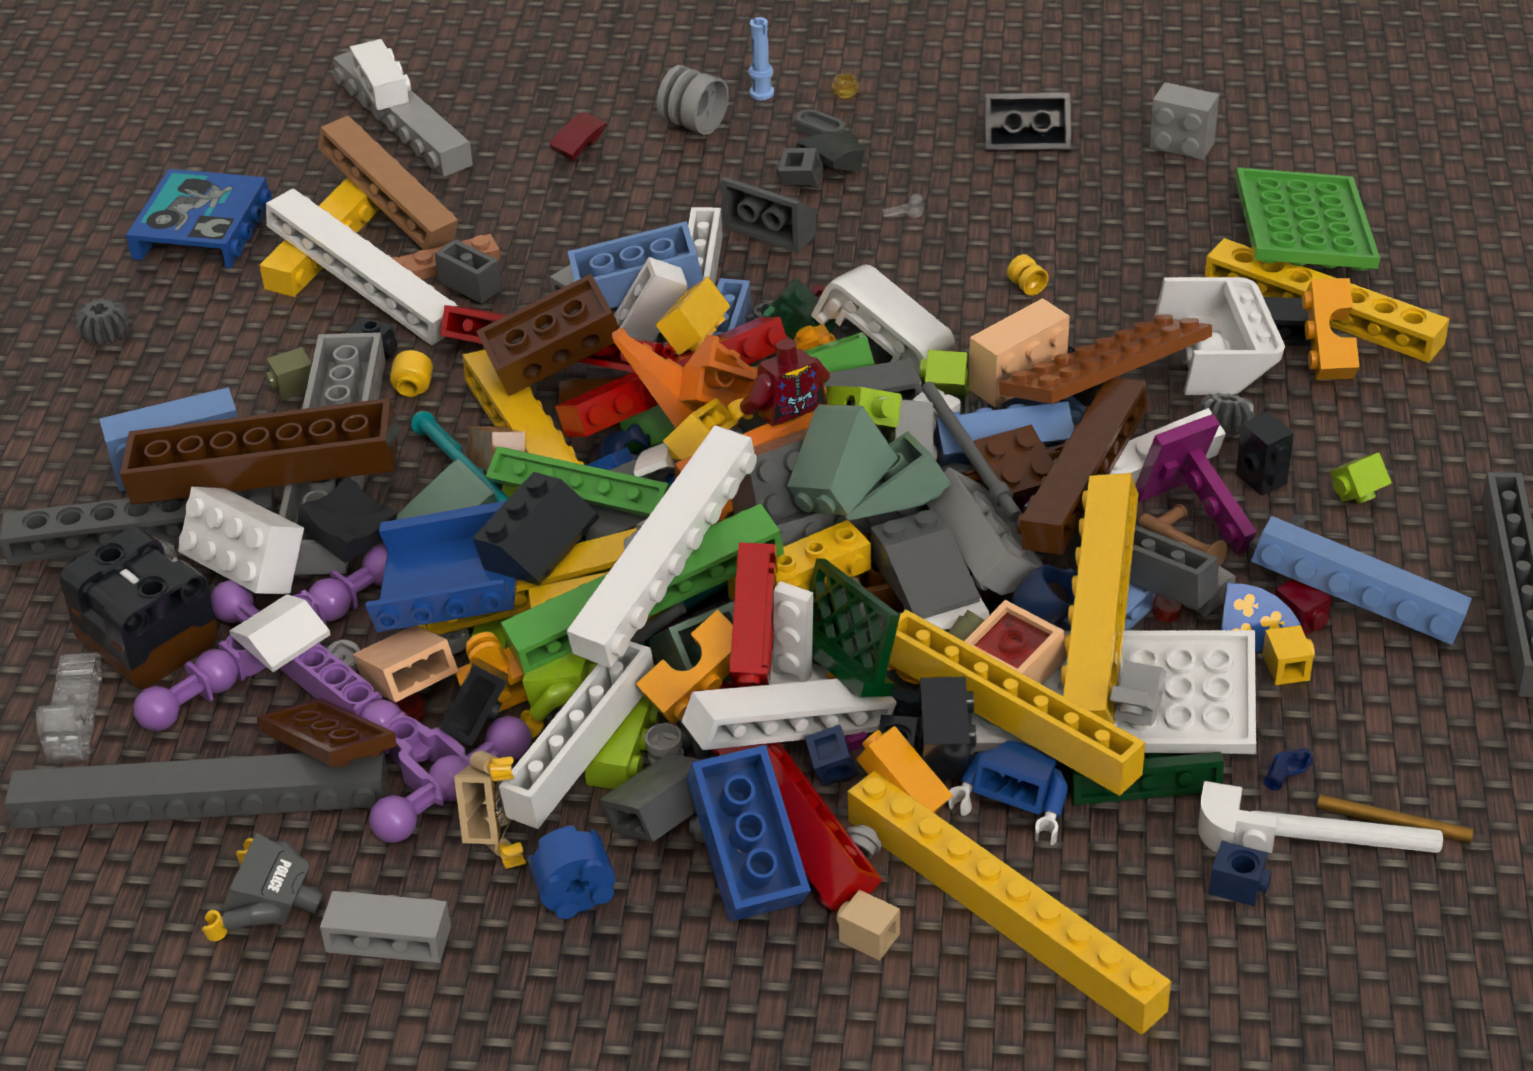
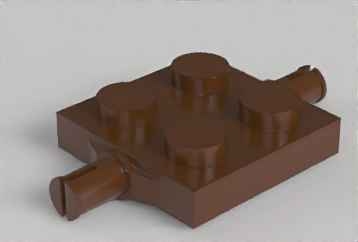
[962,425,1064,499]

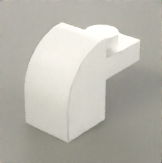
[1198,781,1278,853]

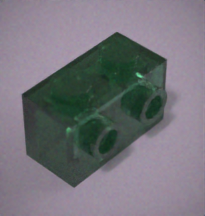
[763,277,838,340]

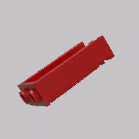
[729,542,778,688]

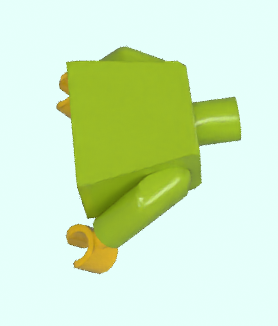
[520,652,598,739]

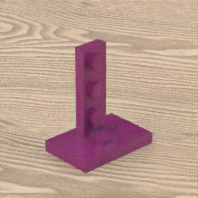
[1135,414,1257,555]

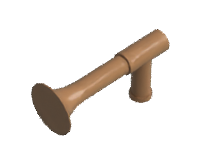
[1139,504,1227,566]

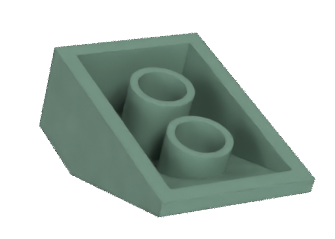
[844,431,951,521]

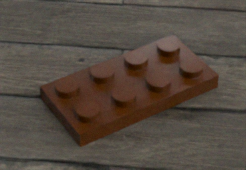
[257,698,397,768]

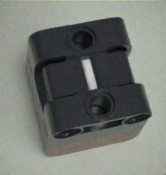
[60,526,218,689]

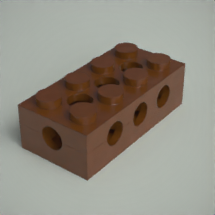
[476,274,620,396]

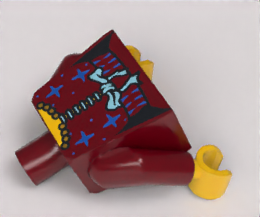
[727,339,830,427]

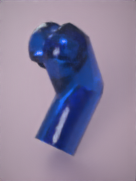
[1264,748,1314,791]

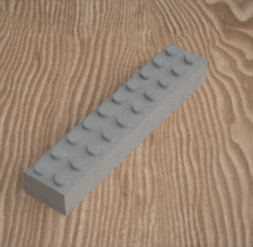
[279,333,386,575]

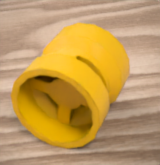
[1007,254,1049,296]

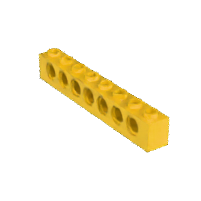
[1205,238,1450,363]

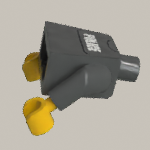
[202,833,323,942]

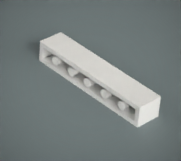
[499,641,654,829]
[682,679,897,750]

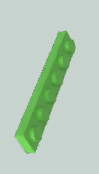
[485,446,671,517]

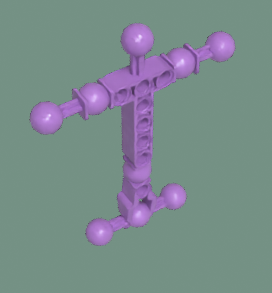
[134,543,532,843]

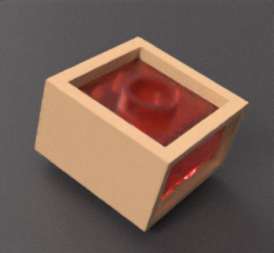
[964,600,1066,684]

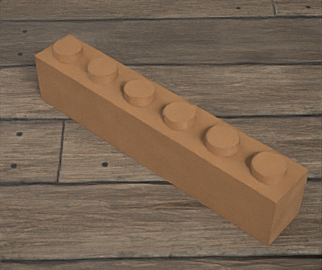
[318,116,458,250]

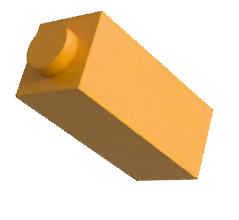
[856,726,953,813]

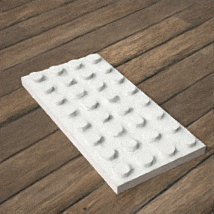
[971,630,1256,754]

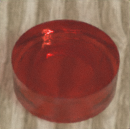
[390,693,426,722]

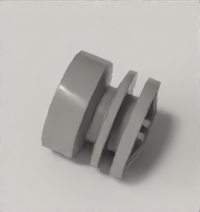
[656,65,729,135]

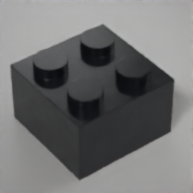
[917,677,976,779]

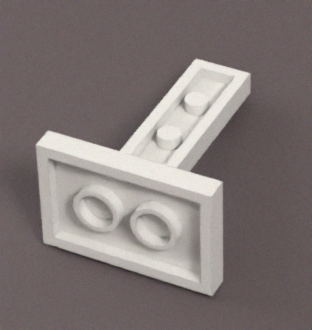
[728,581,838,685]

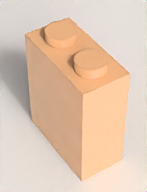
[352,626,459,702]

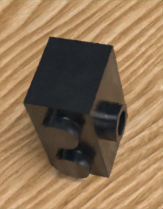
[1236,411,1294,496]
[439,657,509,746]

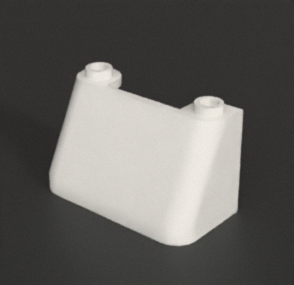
[811,264,955,381]

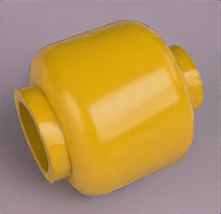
[390,350,433,397]

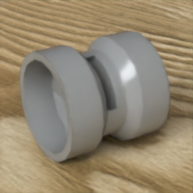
[645,723,684,766]

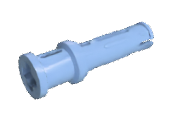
[749,17,774,100]

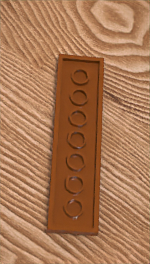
[999,314,1212,404]

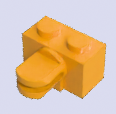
[456,632,528,712]

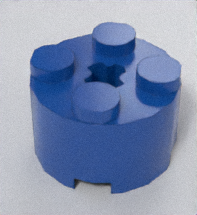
[528,826,615,919]

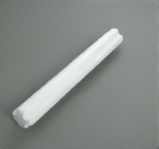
[1251,811,1443,853]

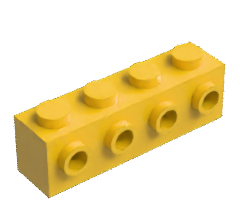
[727,520,871,602]

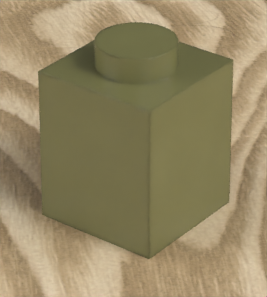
[265,347,312,400]

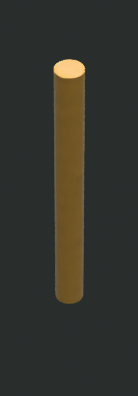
[1317,794,1474,844]

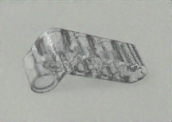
[37,652,102,764]

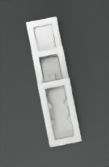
[633,443,677,481]

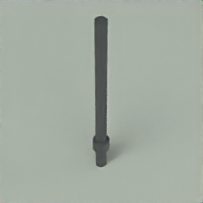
[922,382,1022,522]

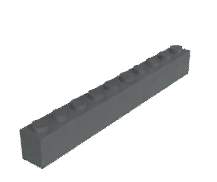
[5,750,389,829]

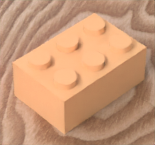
[968,298,1070,407]

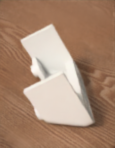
[1155,277,1285,395]

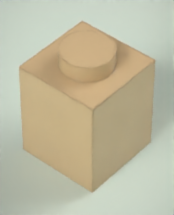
[836,890,900,961]

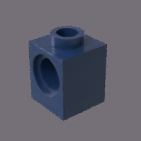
[805,725,859,786]
[1209,841,1272,907]

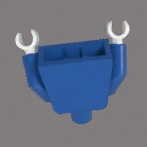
[948,741,1068,846]

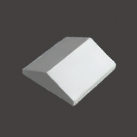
[230,594,330,672]

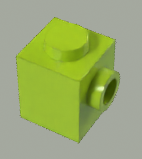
[1329,452,1392,504]

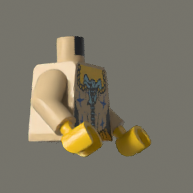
[454,751,526,869]

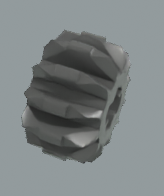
[75,297,129,345]
[1198,393,1255,436]

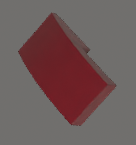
[550,112,608,161]

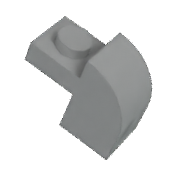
[1110,661,1167,726]

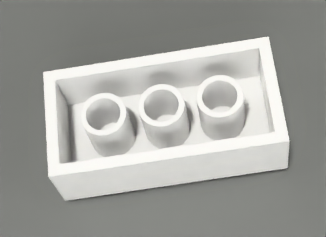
[178,487,304,594]

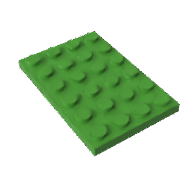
[1235,167,1380,271]

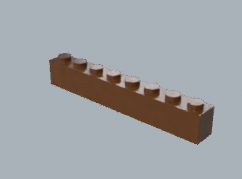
[1017,378,1147,555]

